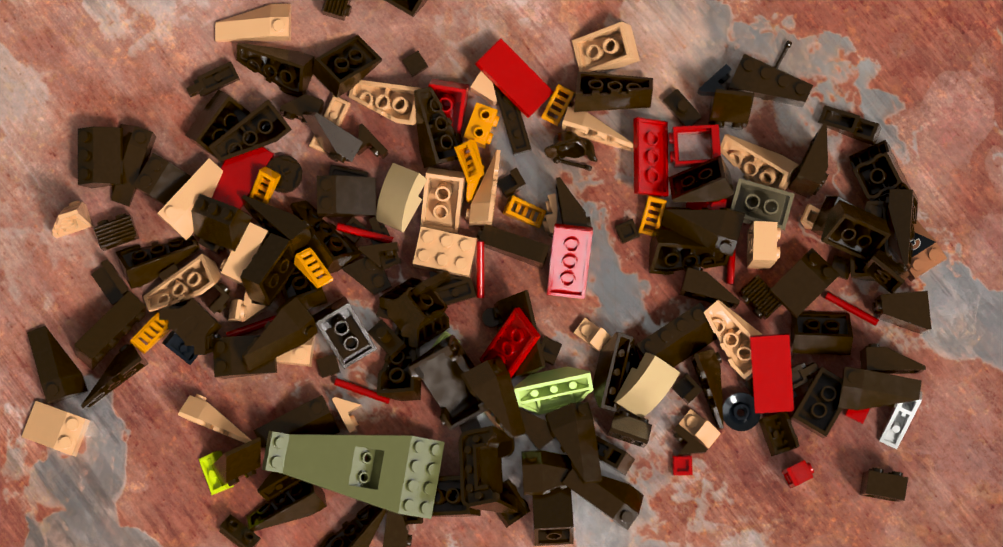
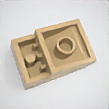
[376,163,427,233]
[614,352,680,418]

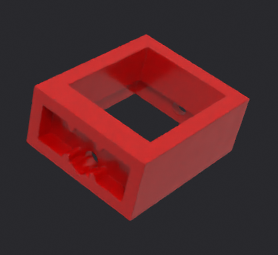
[669,124,721,168]

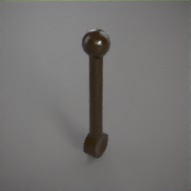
[774,40,792,69]
[553,157,592,171]

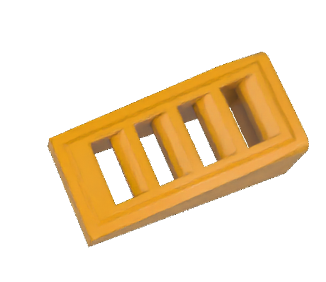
[541,84,575,126]
[454,140,484,183]
[466,163,485,204]
[249,167,281,204]
[502,195,547,229]
[638,195,667,236]
[294,247,333,289]
[130,313,170,354]

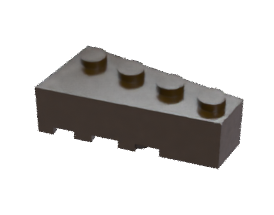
[727,54,813,107]
[74,291,146,370]

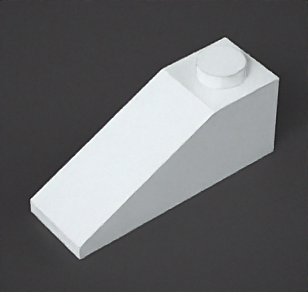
[879,391,922,449]

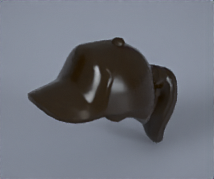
[544,131,598,162]

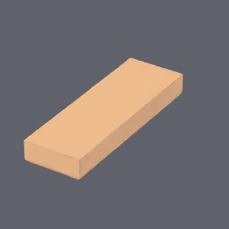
[309,95,351,155]

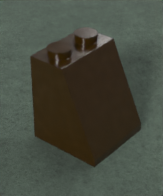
[872,291,932,334]
[532,487,574,546]

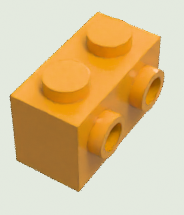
[463,102,500,149]

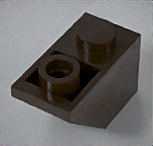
[280,94,324,126]

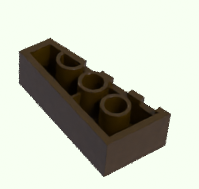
[574,71,653,112]

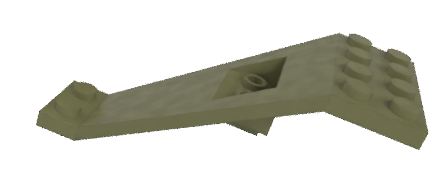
[262,431,445,519]

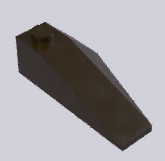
[414,87,463,168]
[290,200,361,273]
[648,229,730,275]
[81,344,149,410]
[254,395,340,448]
[247,481,327,532]

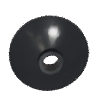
[723,393,761,431]

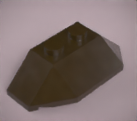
[592,332,640,412]

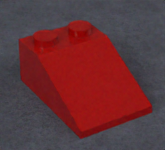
[428,79,469,136]

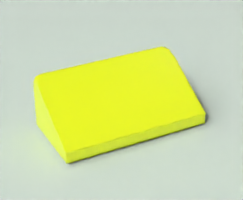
[199,451,234,495]

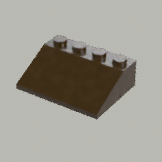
[789,123,829,199]
[493,290,546,379]

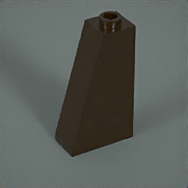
[476,224,550,269]

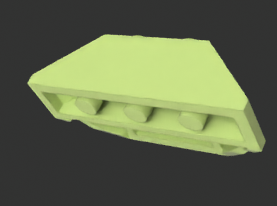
[514,366,593,415]

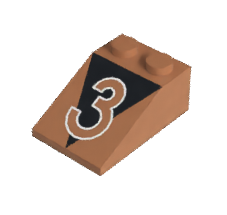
[888,220,947,282]

